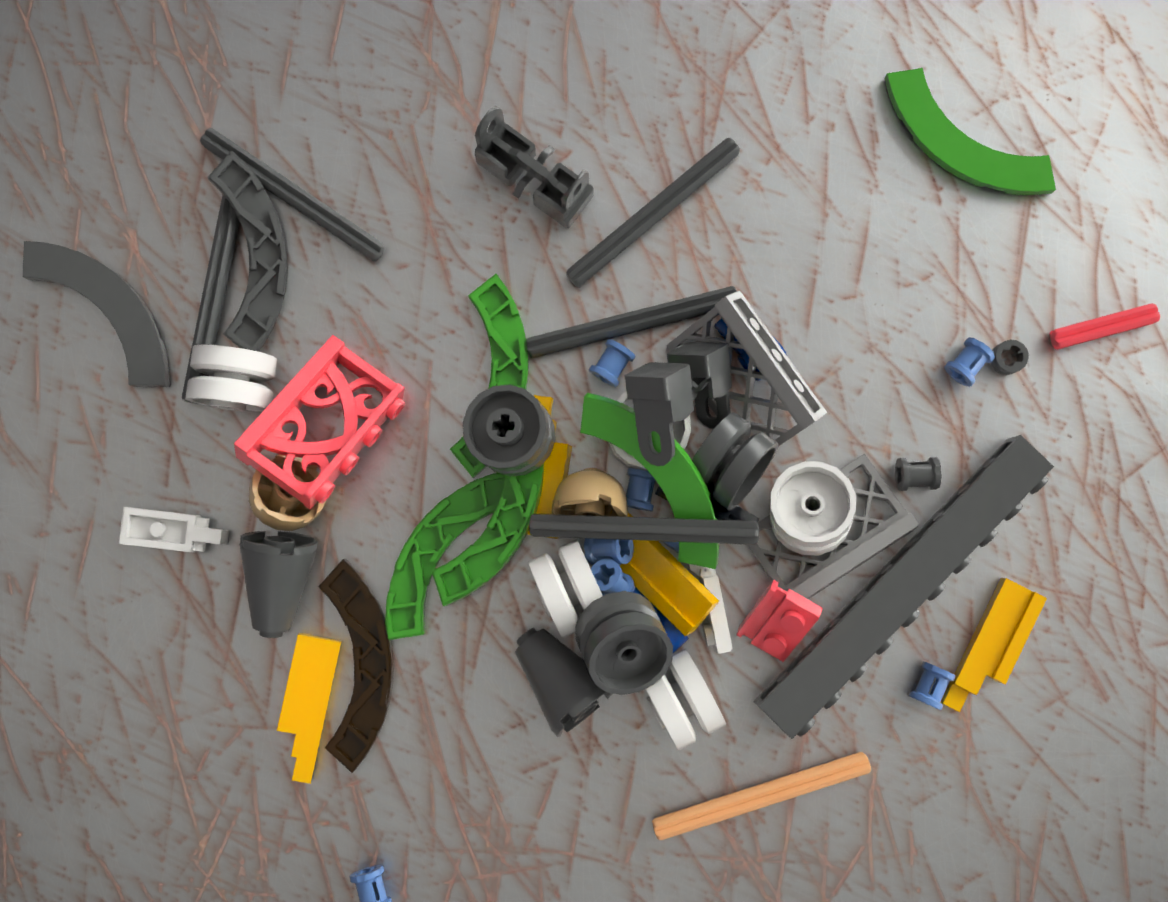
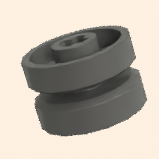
[463,384,555,476]
[692,412,779,511]
[575,591,673,695]

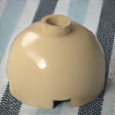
[249,454,326,531]
[552,468,628,517]

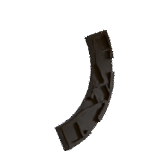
[318,559,394,773]

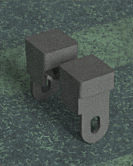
[475,106,594,228]
[624,342,732,466]

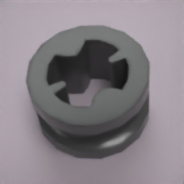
[991,339,1029,375]

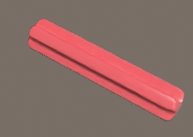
[1049,303,1160,350]

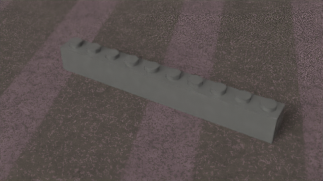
[753,435,1054,739]

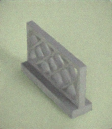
[666,291,827,446]
[748,454,920,599]

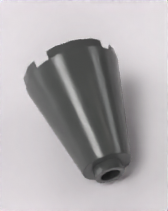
[239,531,318,638]
[515,628,613,737]

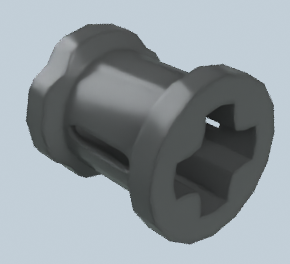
[895,457,942,491]

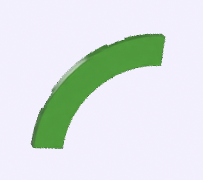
[884,68,1056,195]
[450,273,529,478]
[580,393,719,569]
[431,427,544,606]
[385,473,505,640]

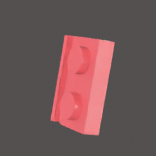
[736,580,823,662]

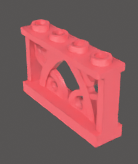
[234,335,405,510]

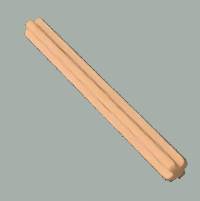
[652,752,871,840]

